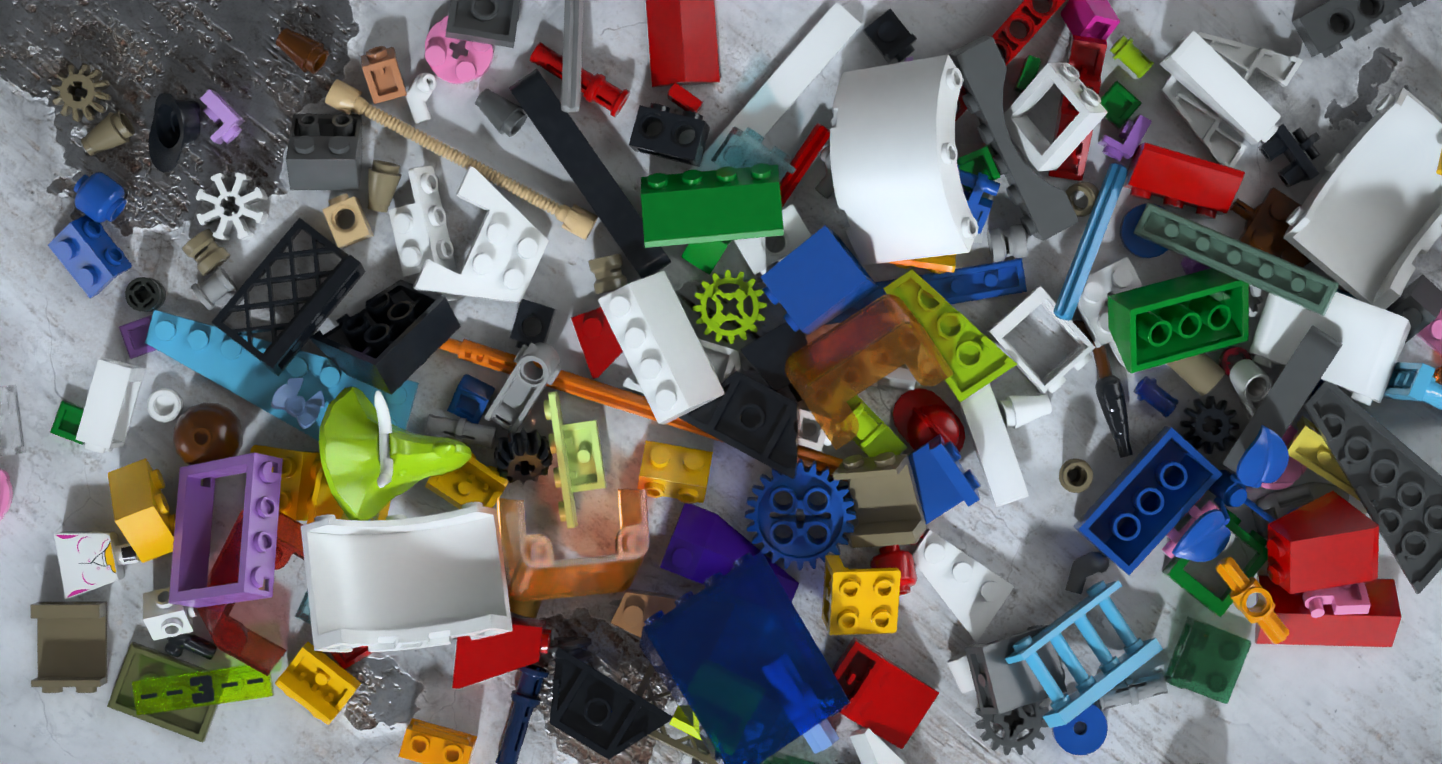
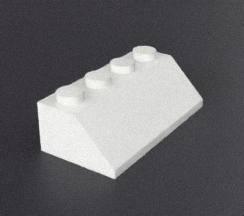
[597,271,725,425]

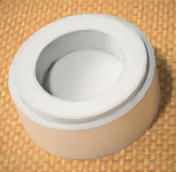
[147,388,183,422]

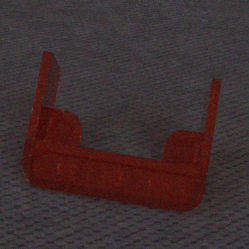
[197,509,304,676]

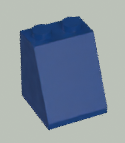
[760,225,879,335]

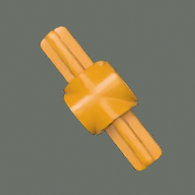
[1215,556,1289,644]

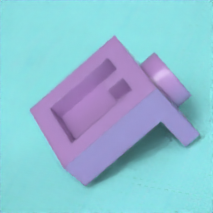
[200,89,245,145]

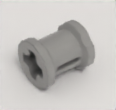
[191,266,238,310]

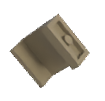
[833,452,927,548]
[30,601,107,693]

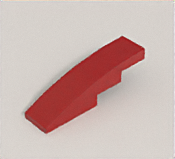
[1048,35,1107,181]

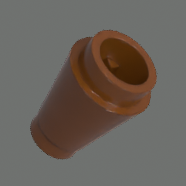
[276,28,329,74]

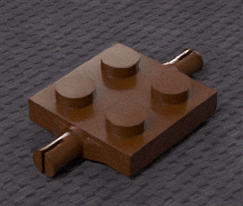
[1230,187,1316,268]

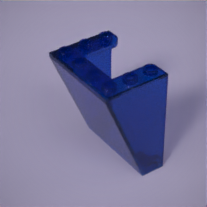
[639,552,850,764]

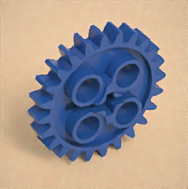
[745,459,856,571]

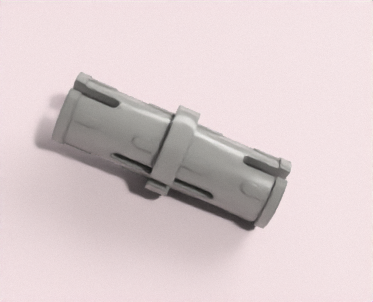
[425,414,497,449]
[1098,672,1168,711]

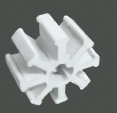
[196,172,269,241]

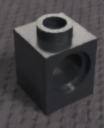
[510,299,556,349]

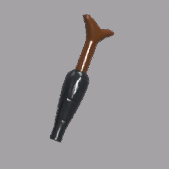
[1073,320,1133,458]

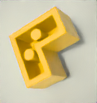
[108,458,176,563]

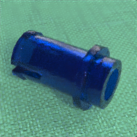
[1134,376,1179,418]

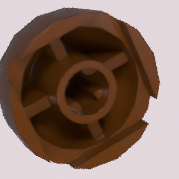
[173,403,243,465]

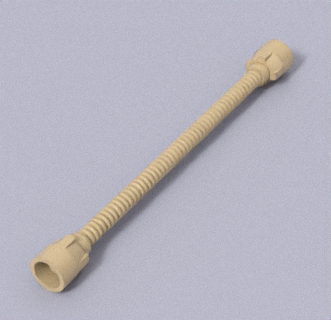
[325,79,598,240]

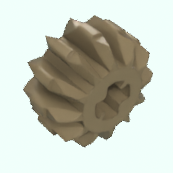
[51,63,111,122]

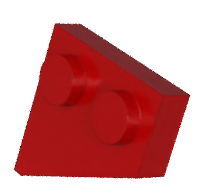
[571,307,623,379]

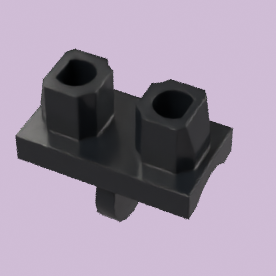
[1258,124,1320,187]

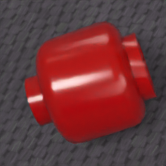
[870,545,917,596]

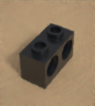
[629,103,710,167]

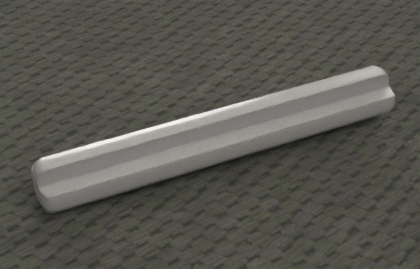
[561,0,584,113]

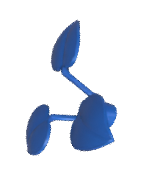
[1172,425,1302,562]

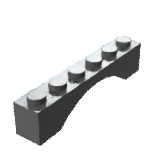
[947,35,1079,241]

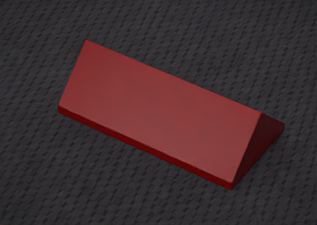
[646,0,720,88]
[1255,575,1402,647]

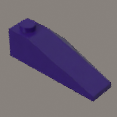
[660,503,799,615]

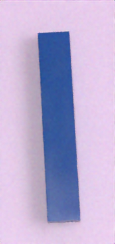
[825,258,1027,325]

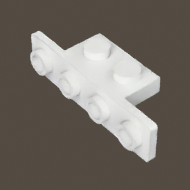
[388,166,463,302]

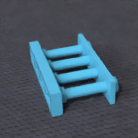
[1383,362,1442,410]
[1005,580,1163,728]

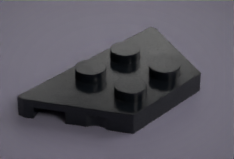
[679,371,799,479]
[550,647,673,759]

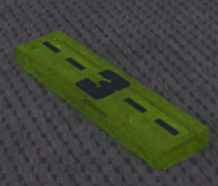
[132,661,274,716]

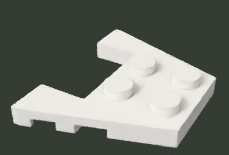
[1160,32,1303,168]
[413,166,549,303]

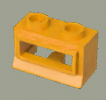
[398,718,477,764]

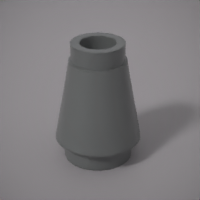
[475,89,527,137]

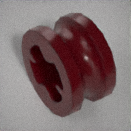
[1219,347,1252,377]

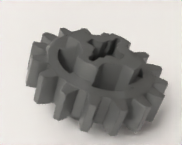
[975,699,1049,755]

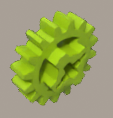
[693,270,767,344]

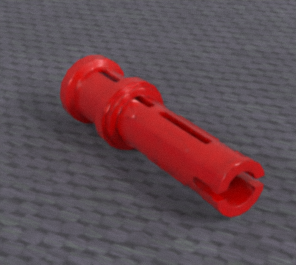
[529,42,630,118]

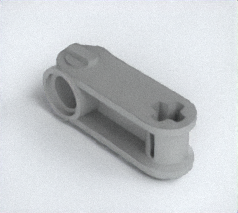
[484,342,562,433]

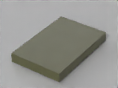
[107,642,229,743]

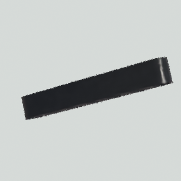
[509,68,671,279]

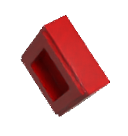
[667,82,703,113]

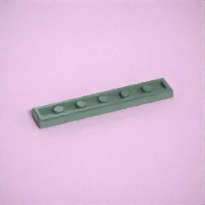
[1133,202,1339,316]

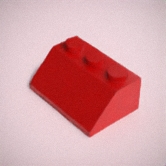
[1123,143,1245,219]

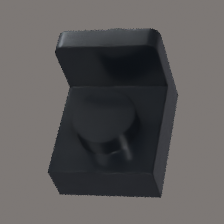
[863,9,917,63]

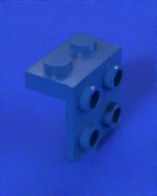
[908,434,981,525]

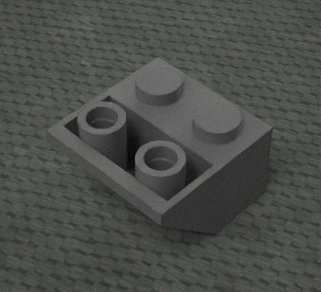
[286,113,362,190]

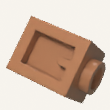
[361,46,407,104]

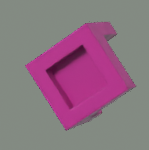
[1061,0,1120,40]

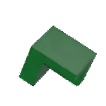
[957,146,1000,192]

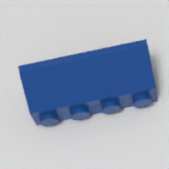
[1073,426,1222,575]

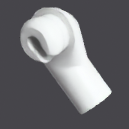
[406,73,437,124]

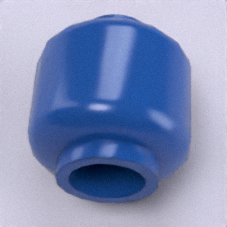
[73,172,127,223]

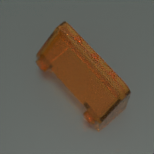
[497,488,649,602]

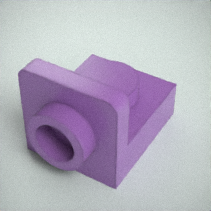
[1098,115,1152,161]

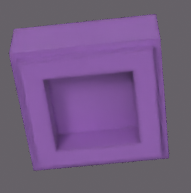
[119,315,157,359]

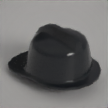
[148,92,200,173]

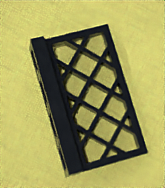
[211,218,366,376]

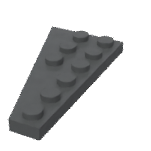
[1303,380,1442,594]

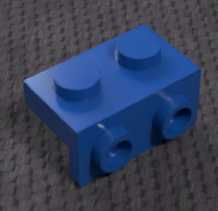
[48,215,132,299]

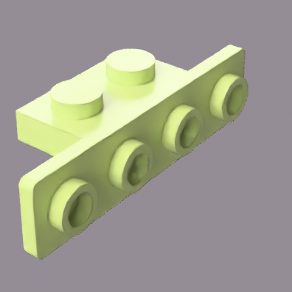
[544,391,607,529]

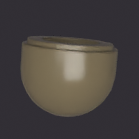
[1066,181,1099,217]

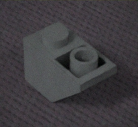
[1386,274,1442,343]

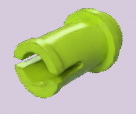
[1109,35,1154,79]

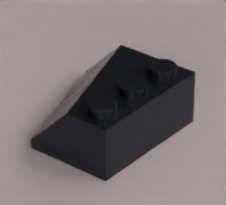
[310,279,461,395]

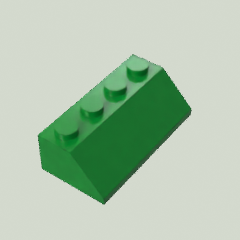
[641,163,784,248]
[1108,268,1249,373]

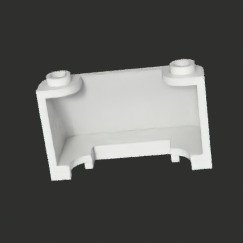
[1249,292,1411,406]

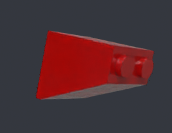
[1267,490,1379,594]
[452,617,552,689]

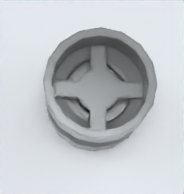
[987,224,1028,263]

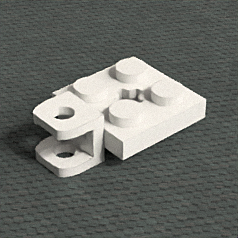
[1076,257,1143,367]

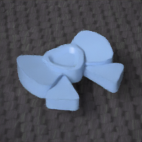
[271,378,325,429]

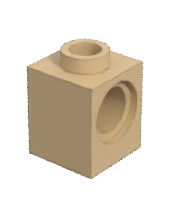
[322,193,374,249]

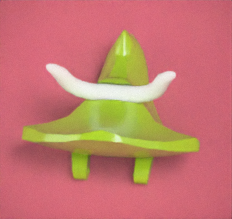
[319,387,472,521]

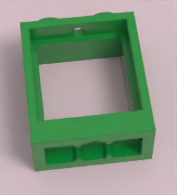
[1162,509,1268,617]

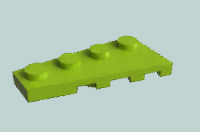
[883,269,1017,403]

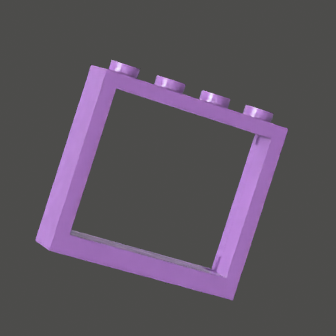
[169,452,283,608]

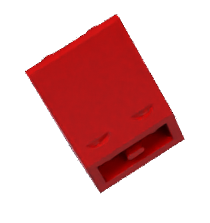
[817,637,939,749]

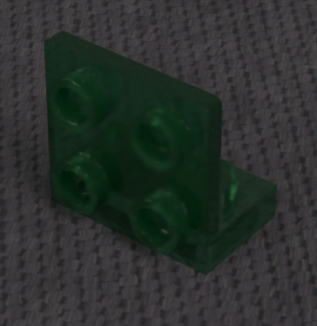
[1164,616,1251,704]

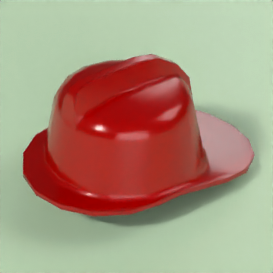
[893,388,965,452]

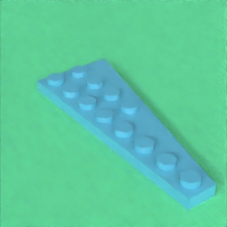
[145,310,419,441]

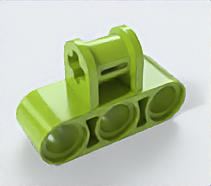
[814,377,908,457]

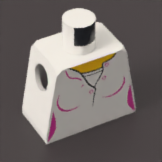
[54,531,140,599]

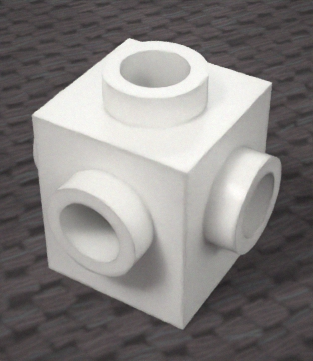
[143,587,198,641]

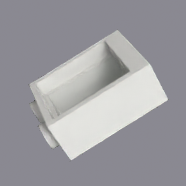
[1004,63,1108,171]
[986,286,1095,393]
[75,359,146,453]

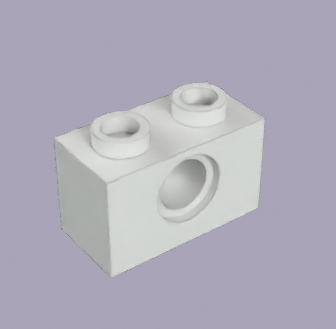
[733,204,811,275]

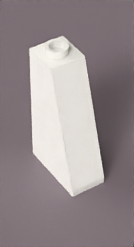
[1159,30,1281,145]

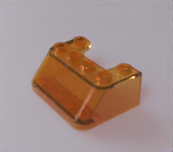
[785,294,954,450]

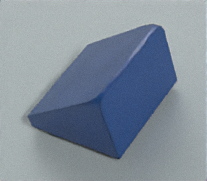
[447,374,495,424]

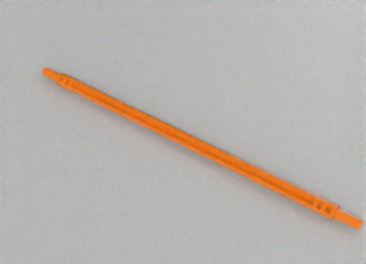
[439,338,847,482]

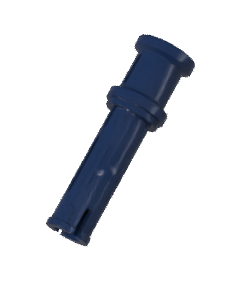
[495,664,549,764]

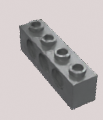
[1292,0,1426,58]

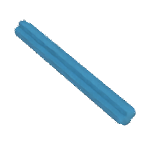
[1053,163,1128,321]

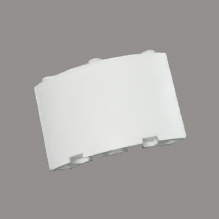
[830,54,979,265]
[1283,87,1442,310]
[301,502,513,652]

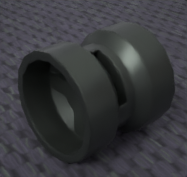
[125,277,166,312]

